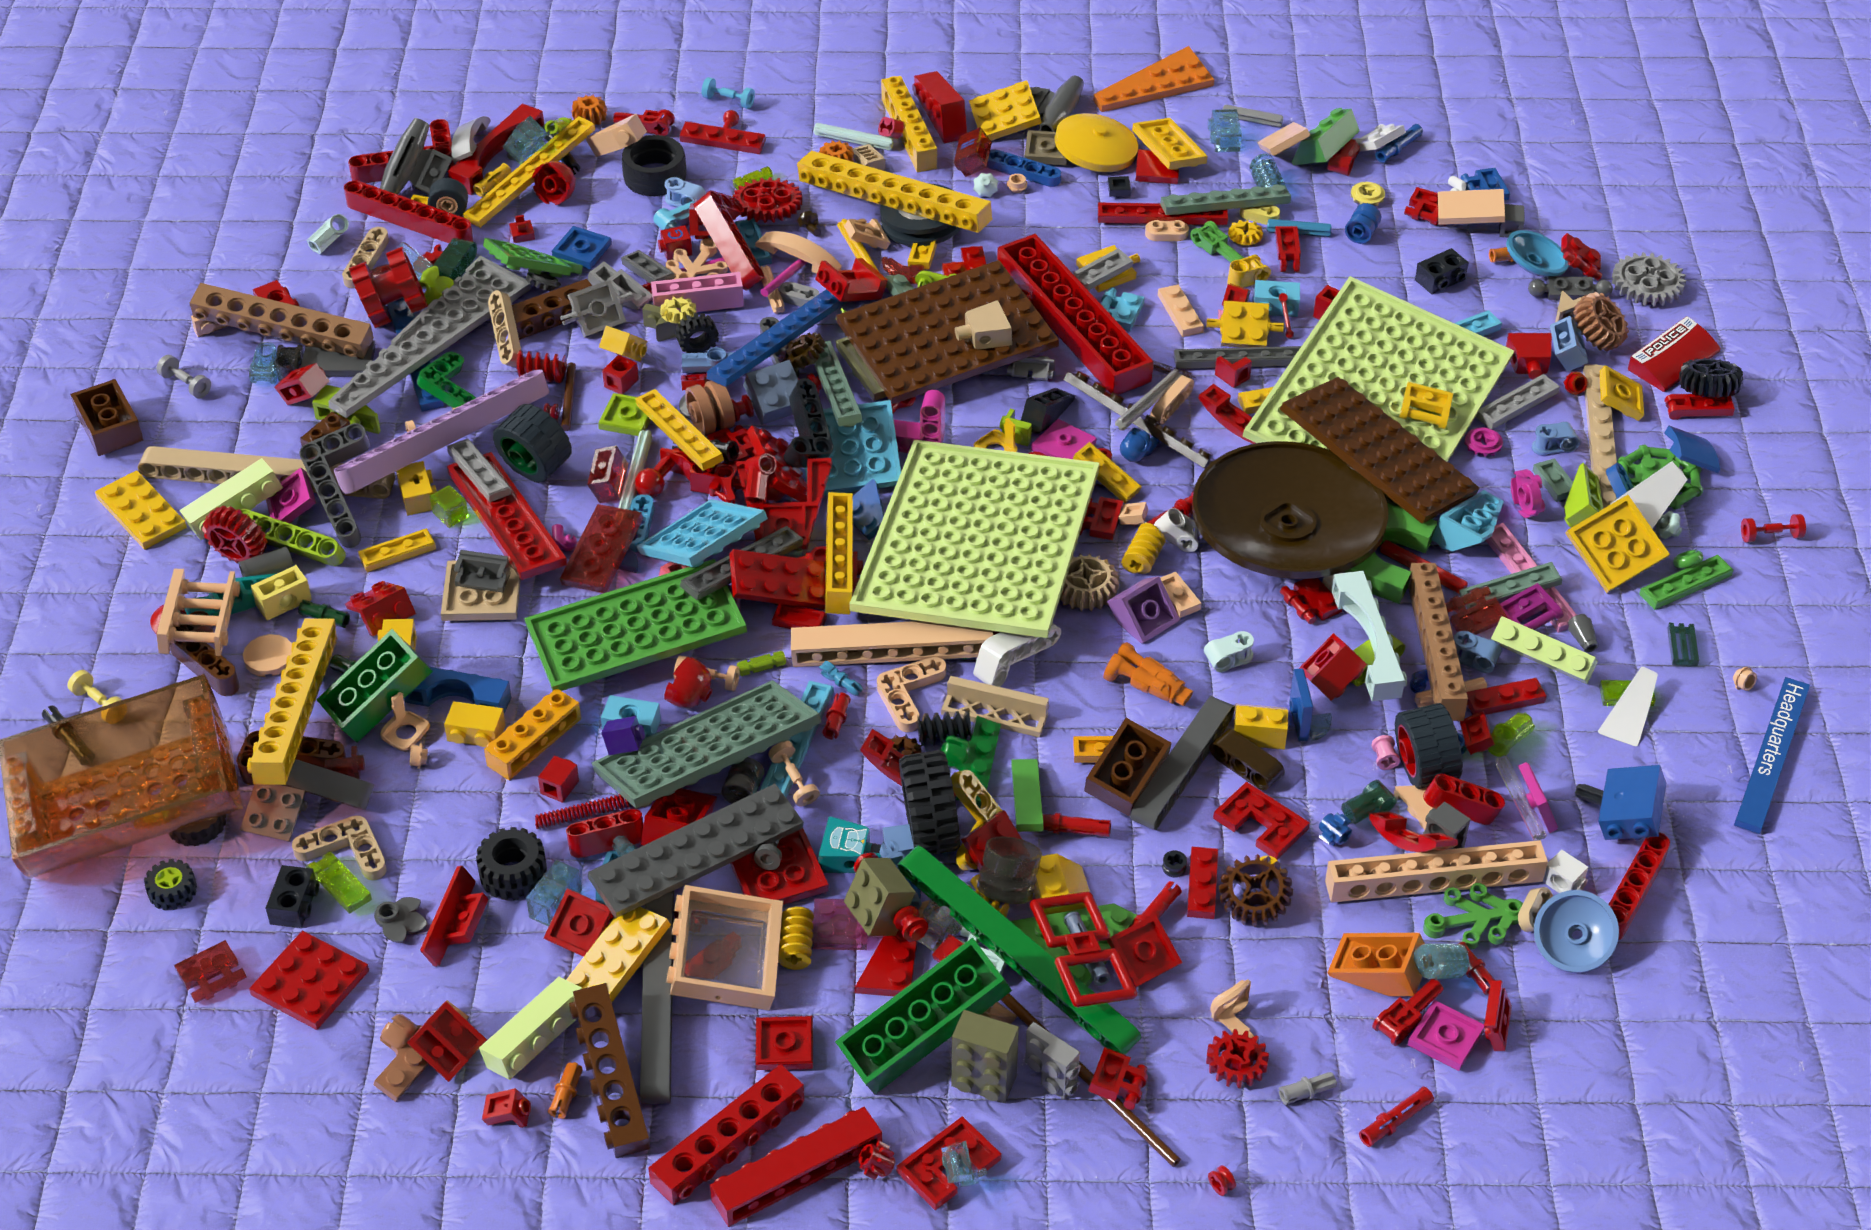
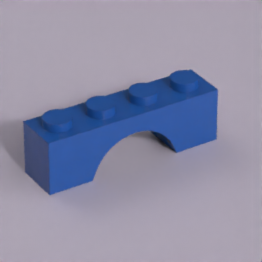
[404,666,512,714]

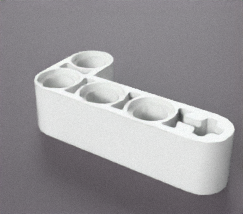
[973,623,1062,687]

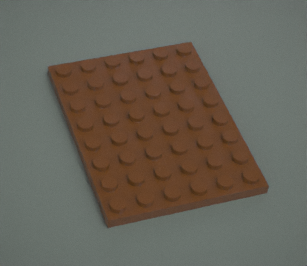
[836,260,1059,404]

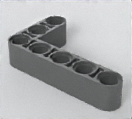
[299,423,370,548]

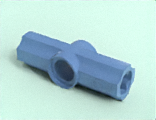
[682,347,751,373]

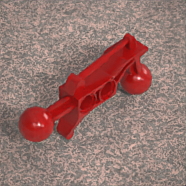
[634,448,785,504]

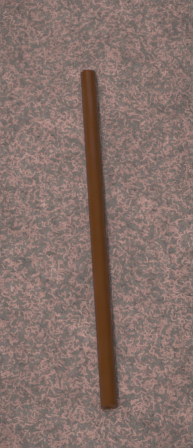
[1001,993,1181,1167]

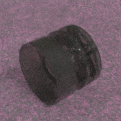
[977,836,1042,904]

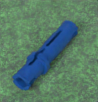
[1375,124,1423,163]

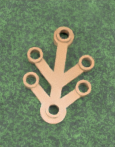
[666,238,728,279]

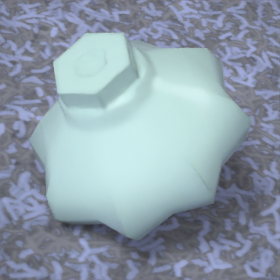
[973,173,999,198]
[1655,511,1682,539]

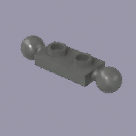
[1528,276,1613,300]

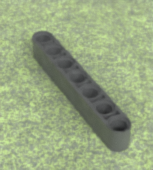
[1130,696,1235,830]

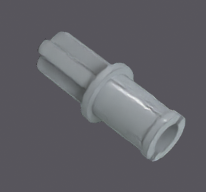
[1279,1072,1337,1105]

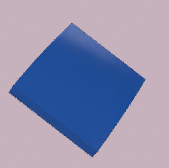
[1664,425,1720,473]

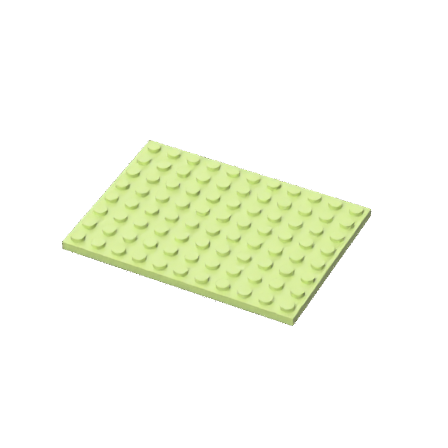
[1243,276,1514,509]
[849,440,1099,638]

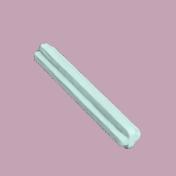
[814,123,894,150]

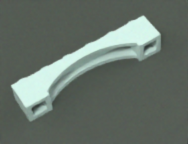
[1332,571,1407,701]

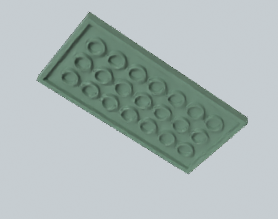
[592,680,822,809]

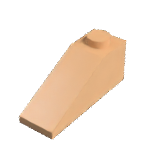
[586,114,647,157]

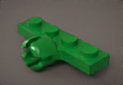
[940,716,1001,808]

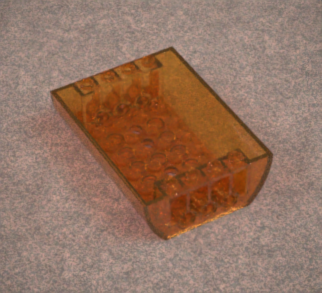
[0,674,243,878]

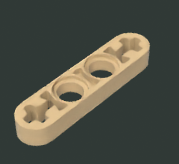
[342,227,389,288]
[488,290,521,367]

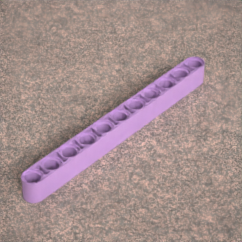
[334,370,550,494]

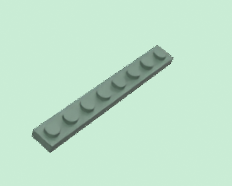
[814,341,862,427]

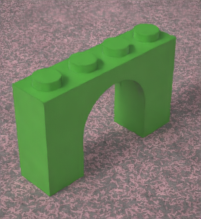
[1343,503,1438,604]

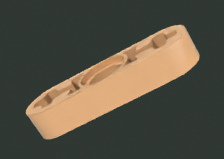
[1150,375,1194,425]

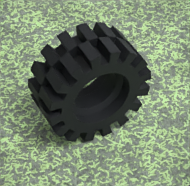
[675,313,719,353]

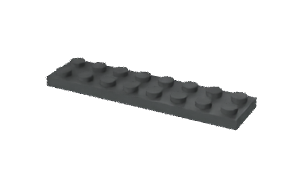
[588,784,804,919]

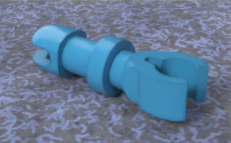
[819,661,863,696]

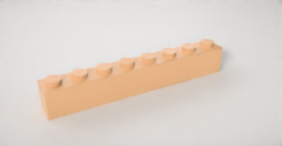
[791,621,993,667]

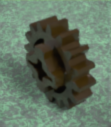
[778,332,826,372]

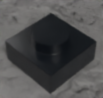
[1107,176,1131,197]

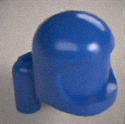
[1119,428,1159,462]

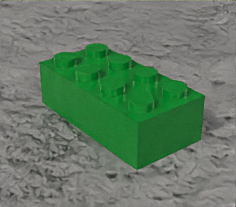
[316,629,433,742]

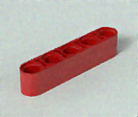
[1608,832,1670,940]

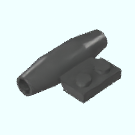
[1030,75,1084,132]
[380,118,452,195]

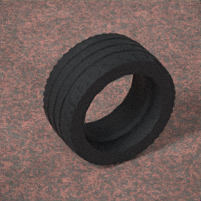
[622,135,686,197]

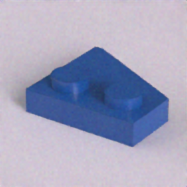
[853,479,884,541]

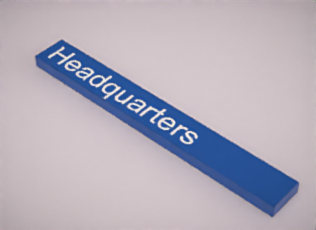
[1734,677,1810,834]

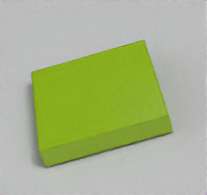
[598,393,651,436]

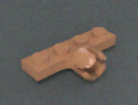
[373,1000,469,1102]

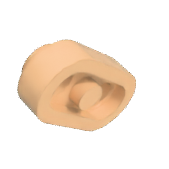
[1145,220,1189,241]

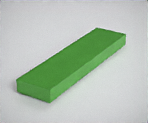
[1639,555,1733,610]
[1011,759,1043,832]

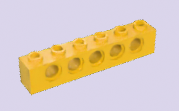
[881,76,937,172]
[825,492,853,614]

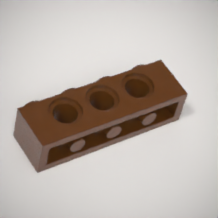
[512,279,592,340]

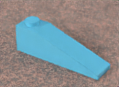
[1431,490,1504,551]

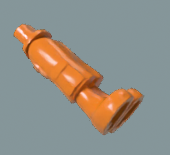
[1103,642,1193,706]

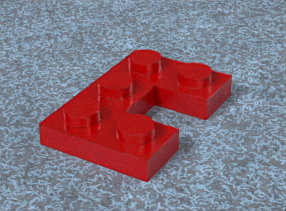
[1213,782,1310,860]
[896,1116,1001,1211]

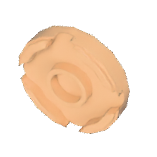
[243,634,292,677]

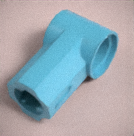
[653,201,694,230]

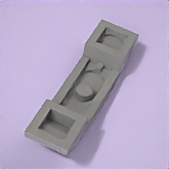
[451,116,491,163]

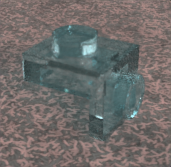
[941,1141,987,1187]

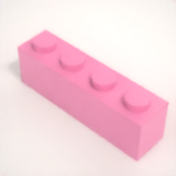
[651,272,744,312]

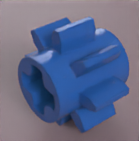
[1319,812,1352,846]

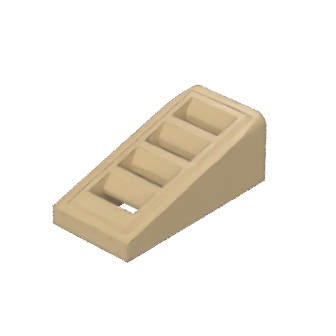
[853,144,885,171]

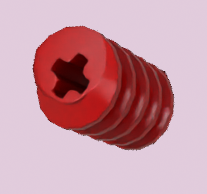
[517,350,567,383]

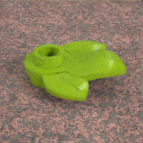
[419,266,454,305]

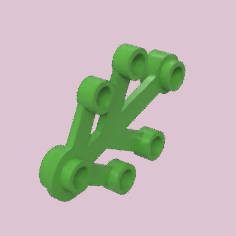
[1423,883,1523,949]

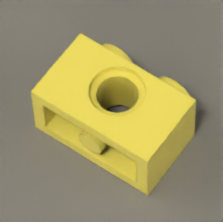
[251,565,312,621]

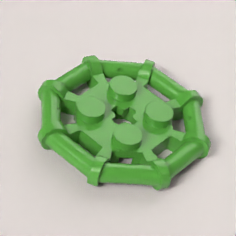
[1617,444,1703,510]

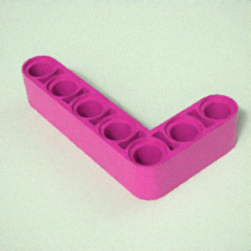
[893,390,945,453]

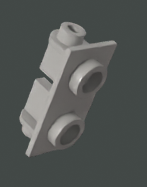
[1007,356,1055,381]

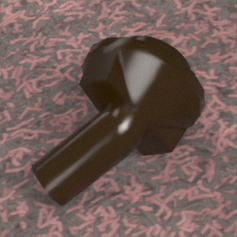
[797,211,821,237]

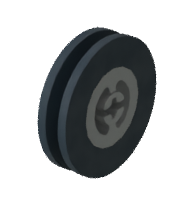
[880,183,961,246]

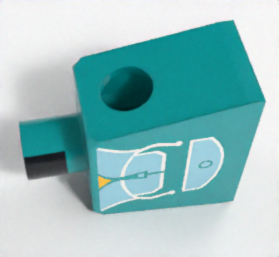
[819,816,882,873]

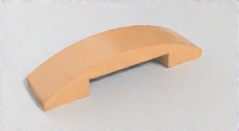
[755,231,842,274]

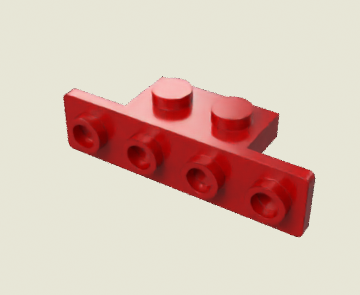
[420,866,489,966]

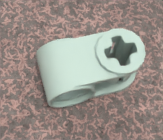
[1204,631,1254,673]

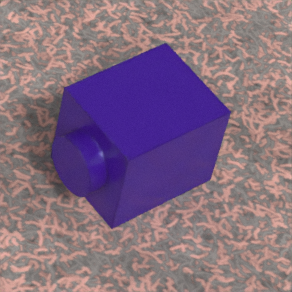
[601,716,645,755]

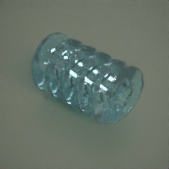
[1249,153,1286,187]
[1414,943,1469,979]

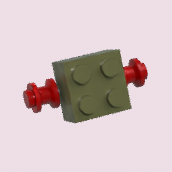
[844,853,928,942]

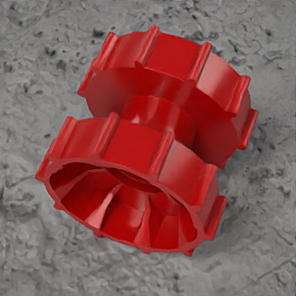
[349,246,428,328]

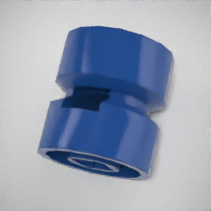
[1345,203,1382,244]

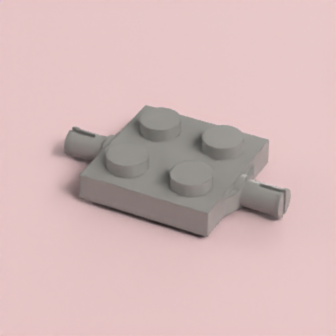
[560,280,634,337]

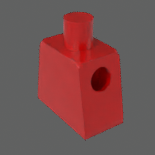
[1506,333,1552,380]

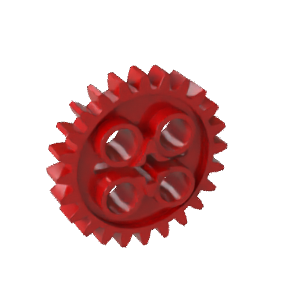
[733,177,803,223]

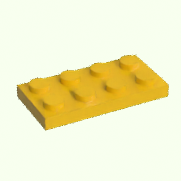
[1132,118,1208,170]
[95,470,187,550]
[566,907,671,1002]

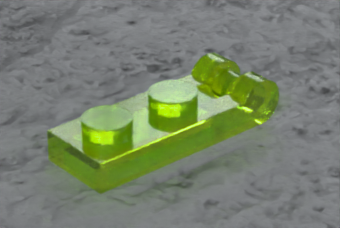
[306,851,372,914]

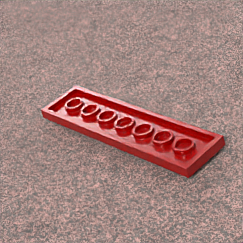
[447,452,567,580]

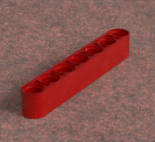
[344,180,473,247]

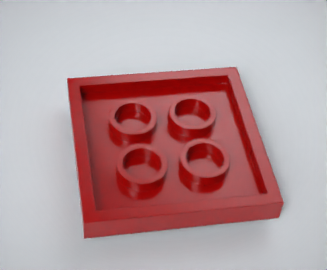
[730,828,829,905]
[249,930,369,1030]

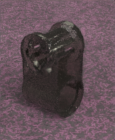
[275,345,304,382]

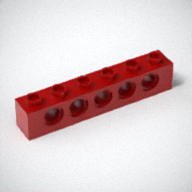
[648,1064,805,1205]

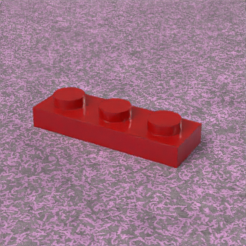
[1466,678,1546,715]
[1187,846,1218,919]

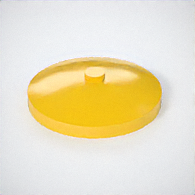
[1055,113,1138,172]

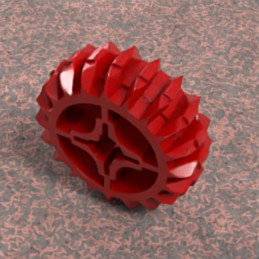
[202,505,268,563]

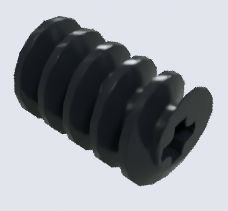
[917,711,971,746]

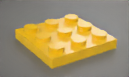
[969,80,1042,143]
[1565,495,1670,593]

